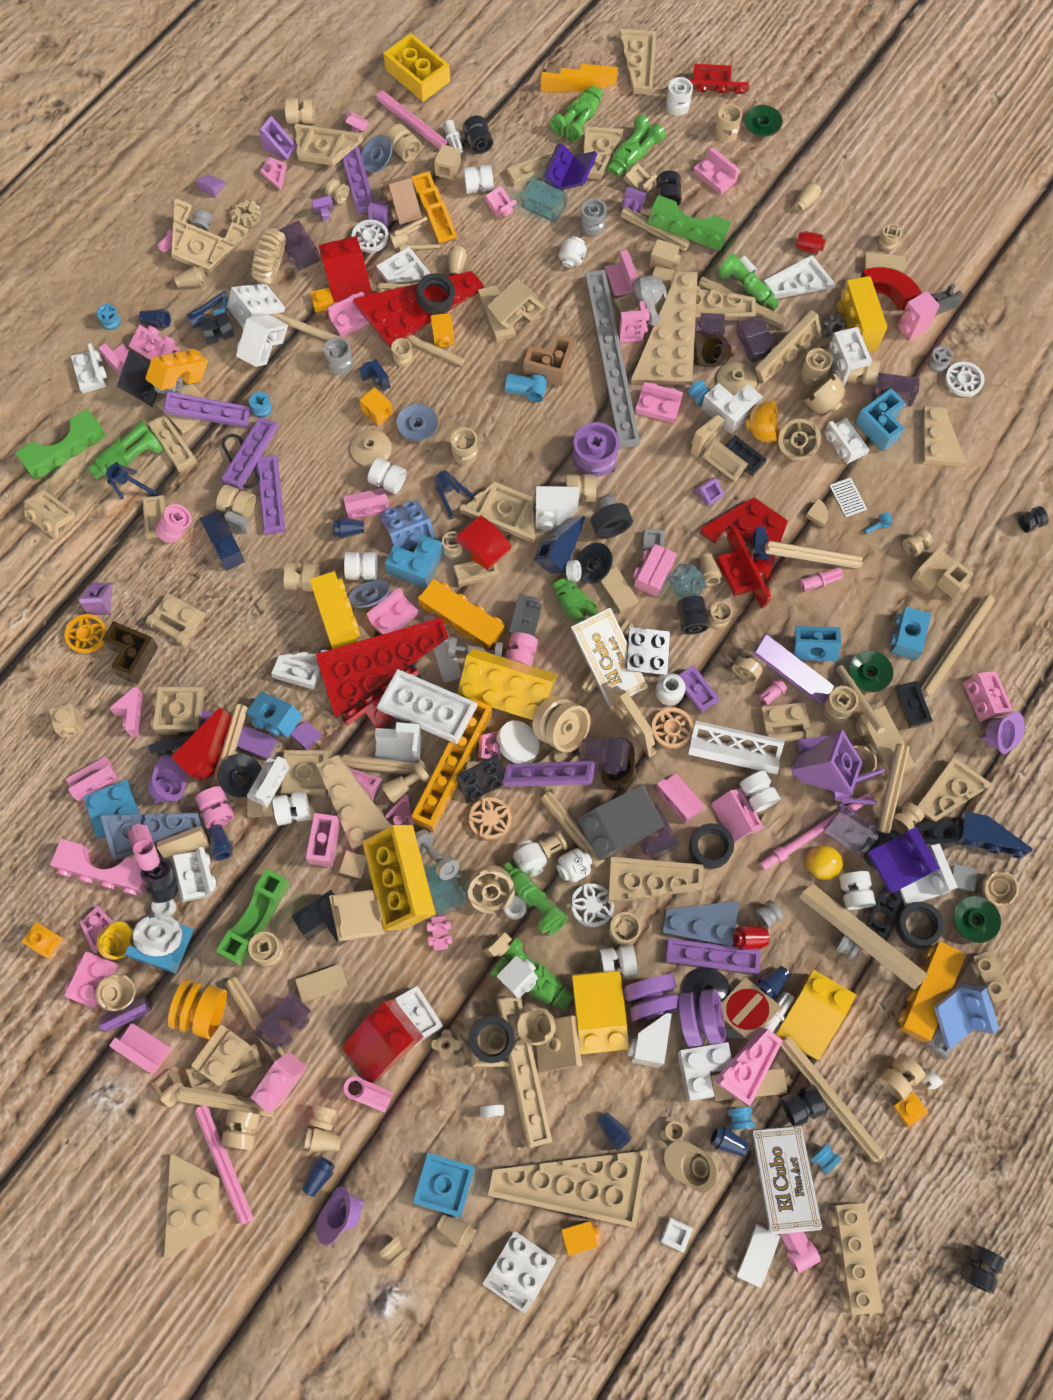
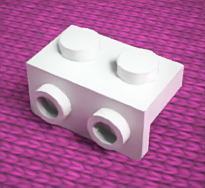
[171,847,216,902]

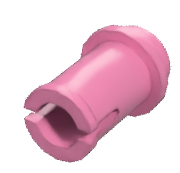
[758,679,787,706]

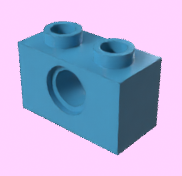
[890,607,931,660]
[793,626,841,661]
[246,691,303,738]

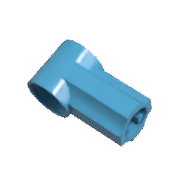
[505,374,548,402]

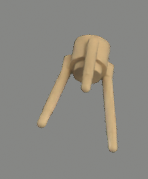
[390,217,440,251]

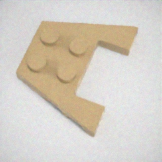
[172,198,249,274]

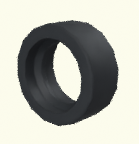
[416,273,455,315]
[590,503,633,539]
[689,823,734,869]
[895,902,944,948]
[469,1015,515,1063]

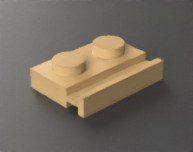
[191,1025,251,1087]

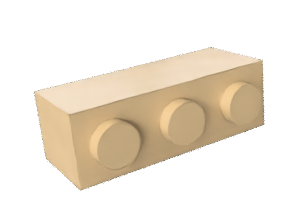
[856,706,916,781]

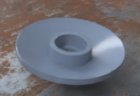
[361,135,392,173]
[397,404,438,441]
[348,579,390,608]

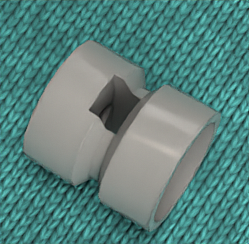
[580,198,607,237]
[324,337,353,375]

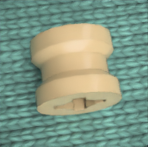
[325,179,349,204]
[308,1105,337,1131]
[378,1236,411,1270]

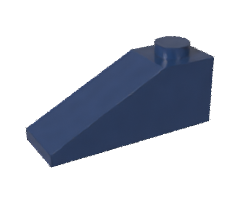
[200,510,245,571]

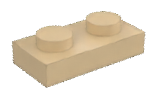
[482,933,512,957]

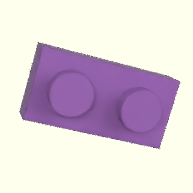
[678,665,720,714]

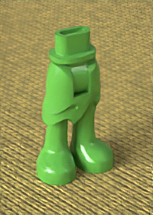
[550,85,604,142]
[607,114,666,177]
[717,253,780,311]
[88,420,164,480]
[552,577,599,624]
[502,862,568,936]
[491,938,574,1011]

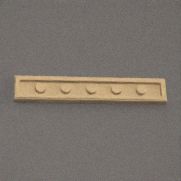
[799,884,928,990]
[496,996,553,1148]

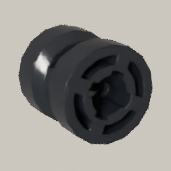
[1017,506,1049,533]

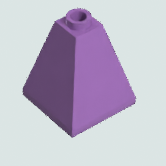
[791,730,863,795]

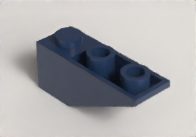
[534,516,586,574]
[956,811,1033,859]

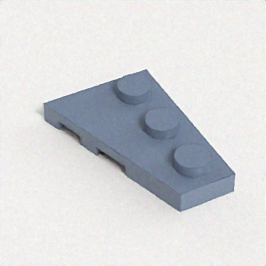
[662,901,739,946]

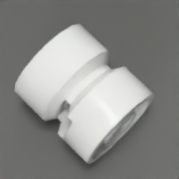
[666,77,693,116]
[463,164,494,194]
[368,457,407,494]
[344,552,378,580]
[740,771,781,813]
[273,791,311,826]
[839,871,876,910]
[599,945,637,977]

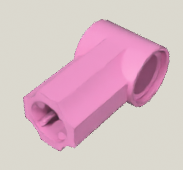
[128,823,160,871]
[344,1076,393,1113]
[780,1232,821,1274]

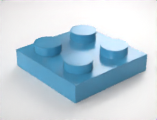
[83,780,140,839]
[413,1153,475,1218]

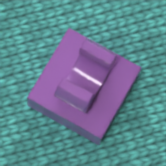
[622,187,646,213]
[312,195,333,221]
[368,200,390,226]

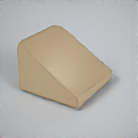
[151,1068,185,1107]

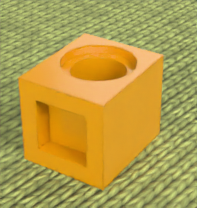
[431,313,455,348]
[359,387,393,426]
[22,922,64,959]
[561,1221,601,1256]

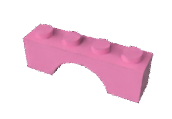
[50,839,146,896]

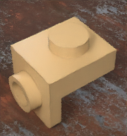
[623,163,657,193]

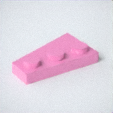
[713,1027,782,1106]

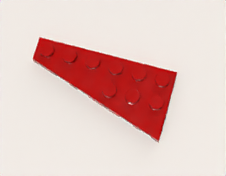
[353,271,484,349]
[315,617,449,718]

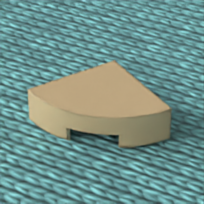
[806,499,828,528]

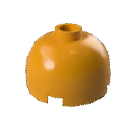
[746,400,779,443]

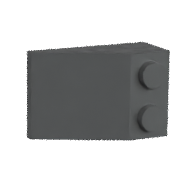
[577,785,665,860]

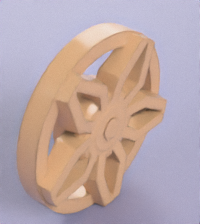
[651,708,694,749]
[469,797,512,840]

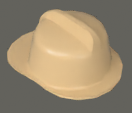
[664,1141,720,1192]

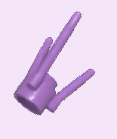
[832,768,884,805]

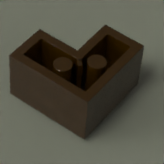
[102,621,158,685]

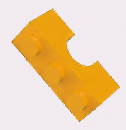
[146,349,208,390]

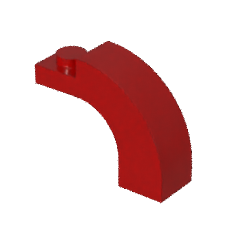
[860,267,922,311]

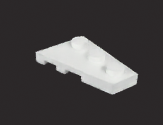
[763,255,835,299]

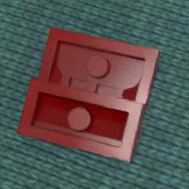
[455,515,512,571]

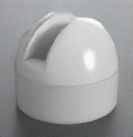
[921,1068,944,1090]

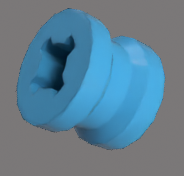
[97,304,121,330]
[687,380,711,406]
[249,392,272,418]
[727,1107,755,1130]
[810,1142,842,1175]

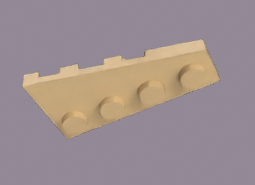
[620,28,657,95]
[608,857,703,904]

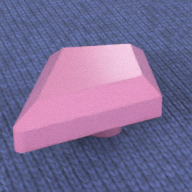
[345,110,369,133]
[260,157,287,190]
[478,730,501,759]
[385,794,414,828]
[80,906,114,954]

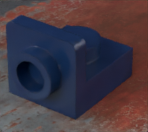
[359,359,391,391]
[752,526,775,560]

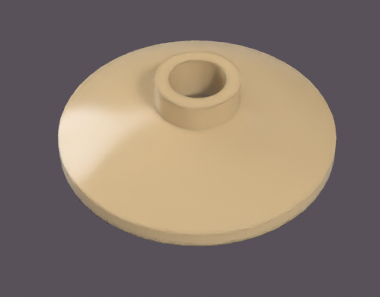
[716,362,757,396]
[350,430,392,467]

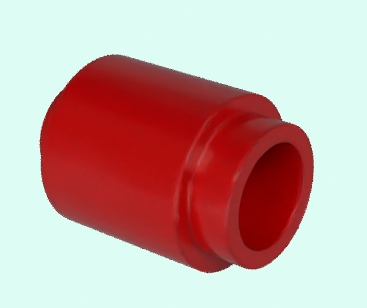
[796,231,826,255]
[732,926,770,950]

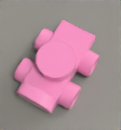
[427,916,452,951]

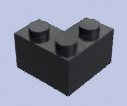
[291,890,349,946]

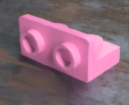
[693,147,739,195]
[327,292,369,337]
[618,301,649,343]
[129,325,180,360]
[635,382,683,424]
[366,588,419,635]
[963,671,1013,722]
[65,951,118,1009]

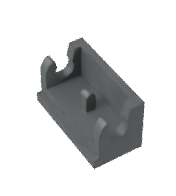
[932,284,963,316]
[509,593,542,640]

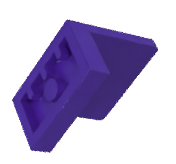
[543,143,597,191]
[868,827,940,893]

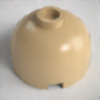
[803,373,845,414]
[778,418,821,461]
[467,865,515,914]

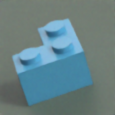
[855,388,905,452]
[385,535,443,589]

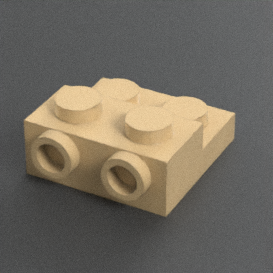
[151,687,204,735]
[971,950,1013,1004]

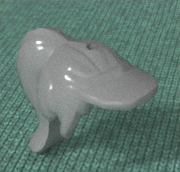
[633,275,667,326]

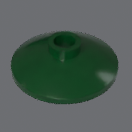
[745,105,783,137]
[849,650,894,692]
[953,896,1001,943]

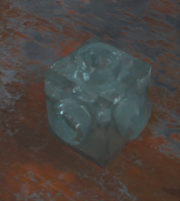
[667,563,707,598]

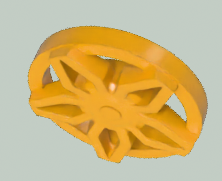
[64,614,107,654]

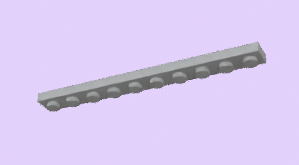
[585,270,640,449]

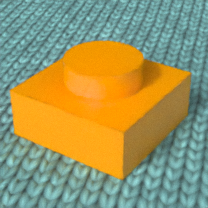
[310,287,334,312]
[892,1092,929,1127]

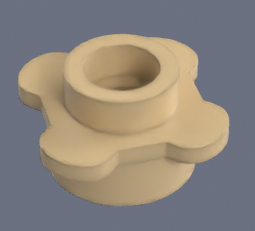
[432,1030,461,1060]
[660,1117,689,1143]

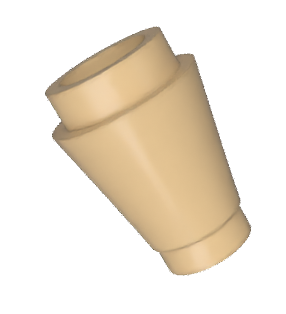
[794,182,821,212]
[448,246,467,276]
[175,266,206,288]
[700,553,722,587]
[304,1127,342,1152]
[437,1215,476,1249]

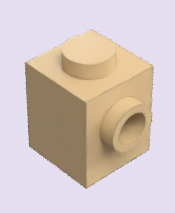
[434,144,461,180]
[649,239,681,270]
[936,561,974,599]
[50,703,84,738]

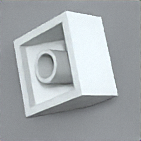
[535,486,579,531]
[628,1013,671,1068]

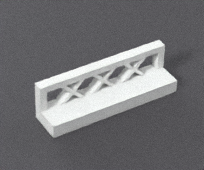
[688,721,784,774]

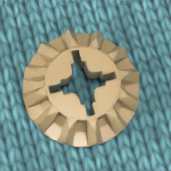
[229,199,261,227]

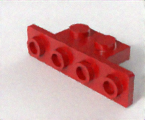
[688,63,750,94]
[716,526,772,609]
[341,667,419,729]

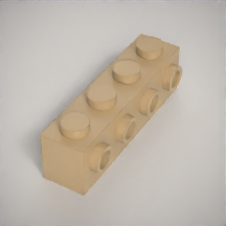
[829,1203,883,1315]

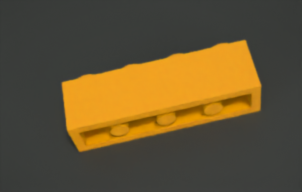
[418,579,505,650]
[898,941,966,1043]

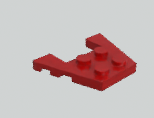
[700,497,788,580]

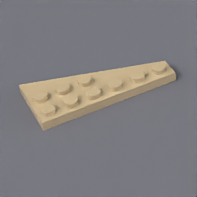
[631,272,698,385]
[488,1150,649,1228]

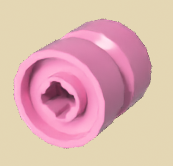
[155,504,191,543]
[505,632,538,666]
[195,786,235,829]

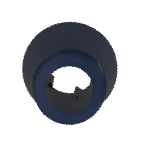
[139,309,171,329]
[333,518,364,539]
[209,824,233,861]
[756,966,790,998]
[597,1112,632,1151]
[710,1126,749,1157]
[302,1156,335,1197]

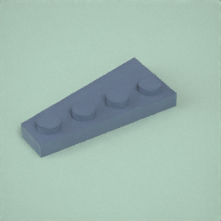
[101,812,205,860]

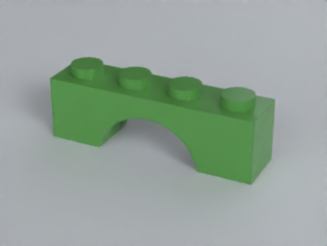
[647,195,731,251]
[15,408,106,480]
[216,868,291,967]

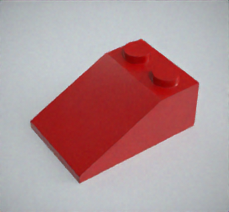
[318,236,373,303]
[171,707,231,781]
[341,999,424,1084]

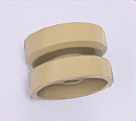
[532,695,591,753]

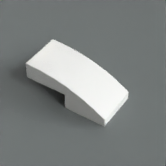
[737,1223,780,1288]

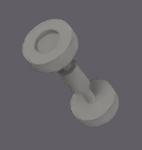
[448,637,503,659]
[415,830,459,880]

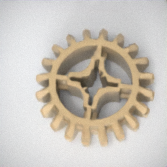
[251,228,286,284]

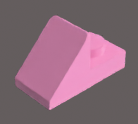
[110,687,144,737]

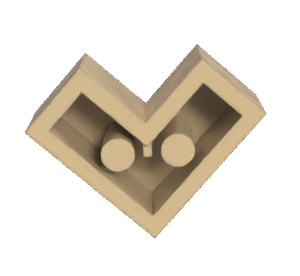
[488,278,546,329]

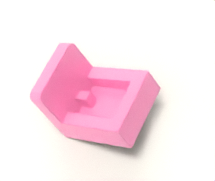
[484,186,517,218]

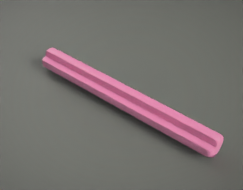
[376,90,448,150]
[195,1106,253,1225]

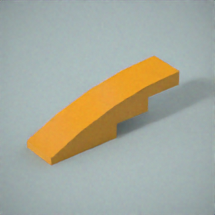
[541,64,618,93]
[411,171,457,244]

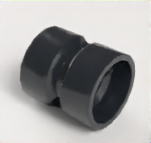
[462,115,494,154]
[656,170,682,206]
[199,311,235,345]
[677,596,710,635]
[140,859,178,903]
[781,1084,827,1128]
[961,1244,1006,1295]

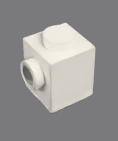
[496,955,538,999]

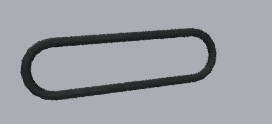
[222,434,261,489]

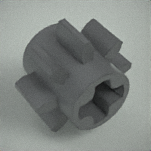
[821,314,847,339]

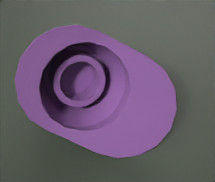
[981,712,1025,754]
[148,755,188,804]
[316,1186,364,1245]

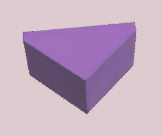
[259,116,297,160]
[79,583,112,615]

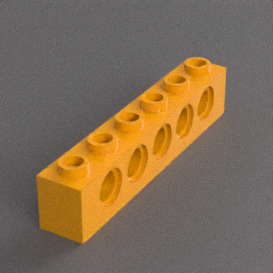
[411,698,492,833]

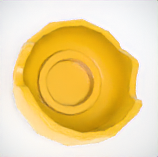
[805,845,843,880]
[97,921,133,960]

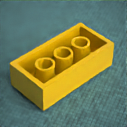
[457,648,557,720]
[362,825,436,931]

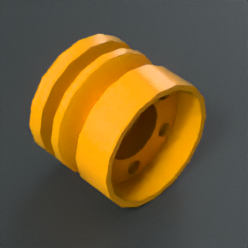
[168,978,227,1039]

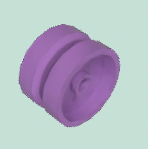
[572,422,620,477]
[623,974,680,1023]
[679,989,726,1047]

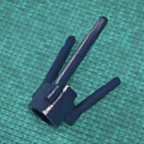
[187,291,227,331]
[106,462,157,500]
[435,470,475,519]

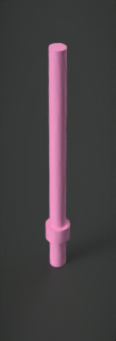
[759,792,874,871]

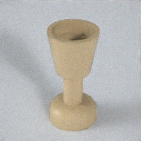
[382,760,432,803]

